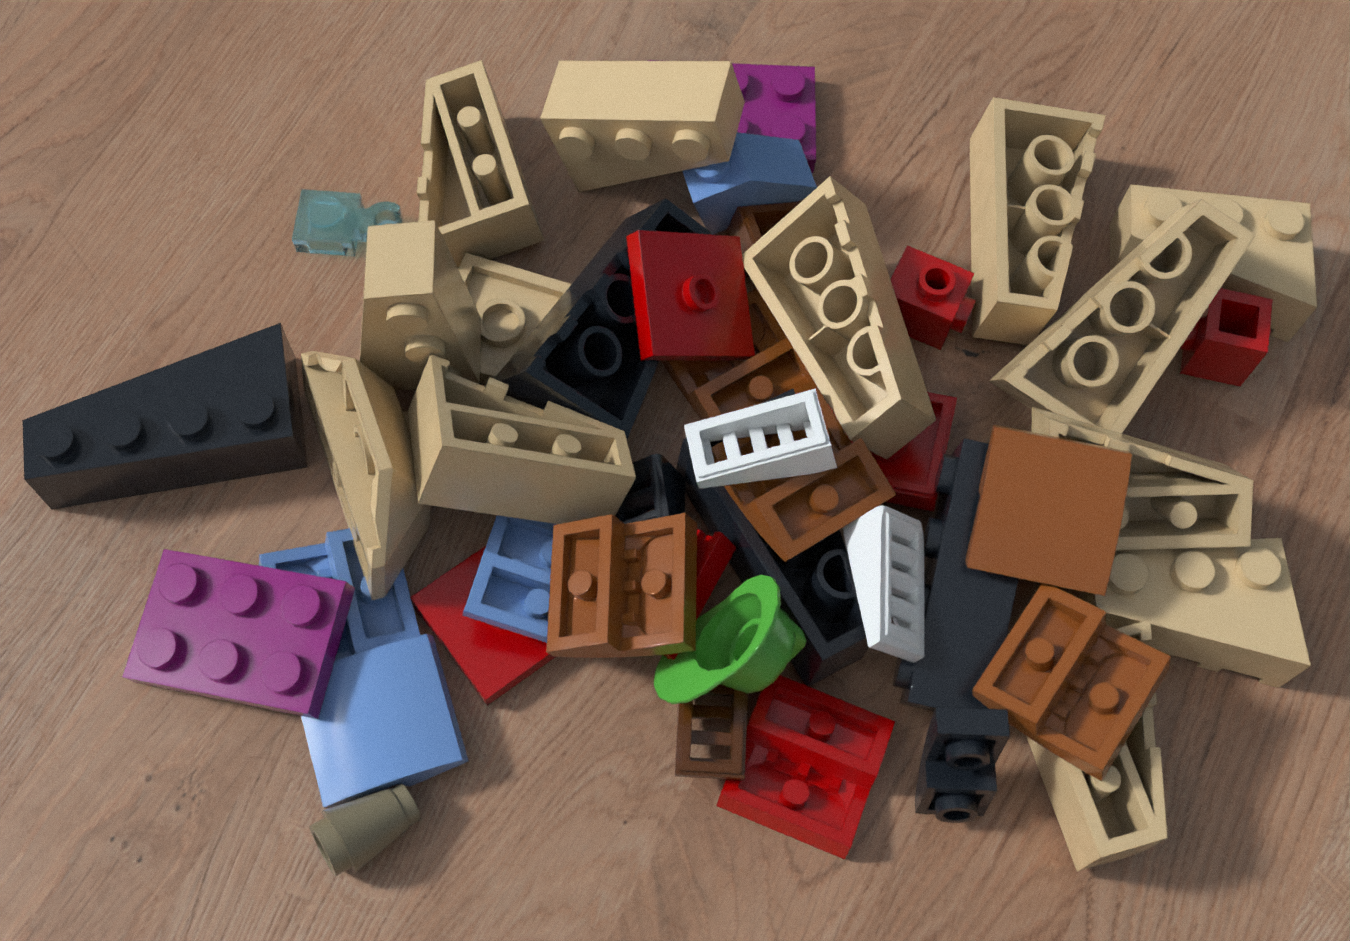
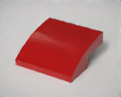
[716,675,895,860]

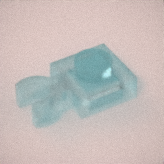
[292,189,403,256]

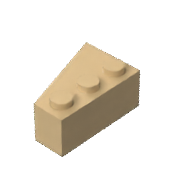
[417,60,544,268]
[540,61,745,192]
[408,354,636,524]
[1031,407,1253,550]
[1026,619,1168,872]

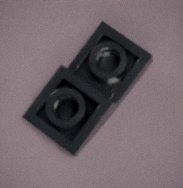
[915,707,1010,823]

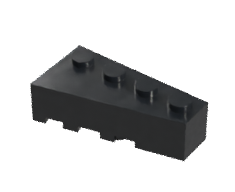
[494,198,711,439]
[22,323,308,510]
[676,389,869,687]
[893,438,1018,711]

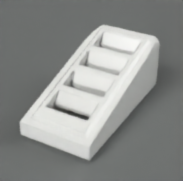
[684,389,837,489]
[843,506,924,663]

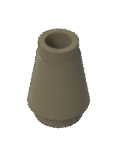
[309,783,421,877]

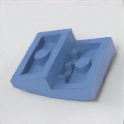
[462,515,557,643]
[259,528,420,661]
[301,634,469,808]

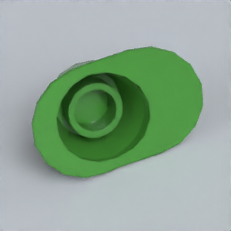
[654,574,806,704]

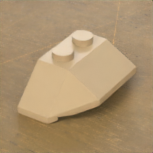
[301,351,431,600]

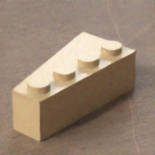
[970,97,1106,345]
[742,176,936,459]
[989,199,1256,433]

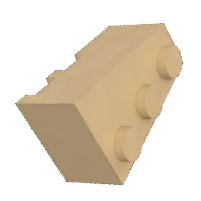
[1110,184,1317,342]
[359,220,481,391]
[1068,538,1311,688]

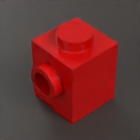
[890,245,976,350]
[1180,288,1273,387]

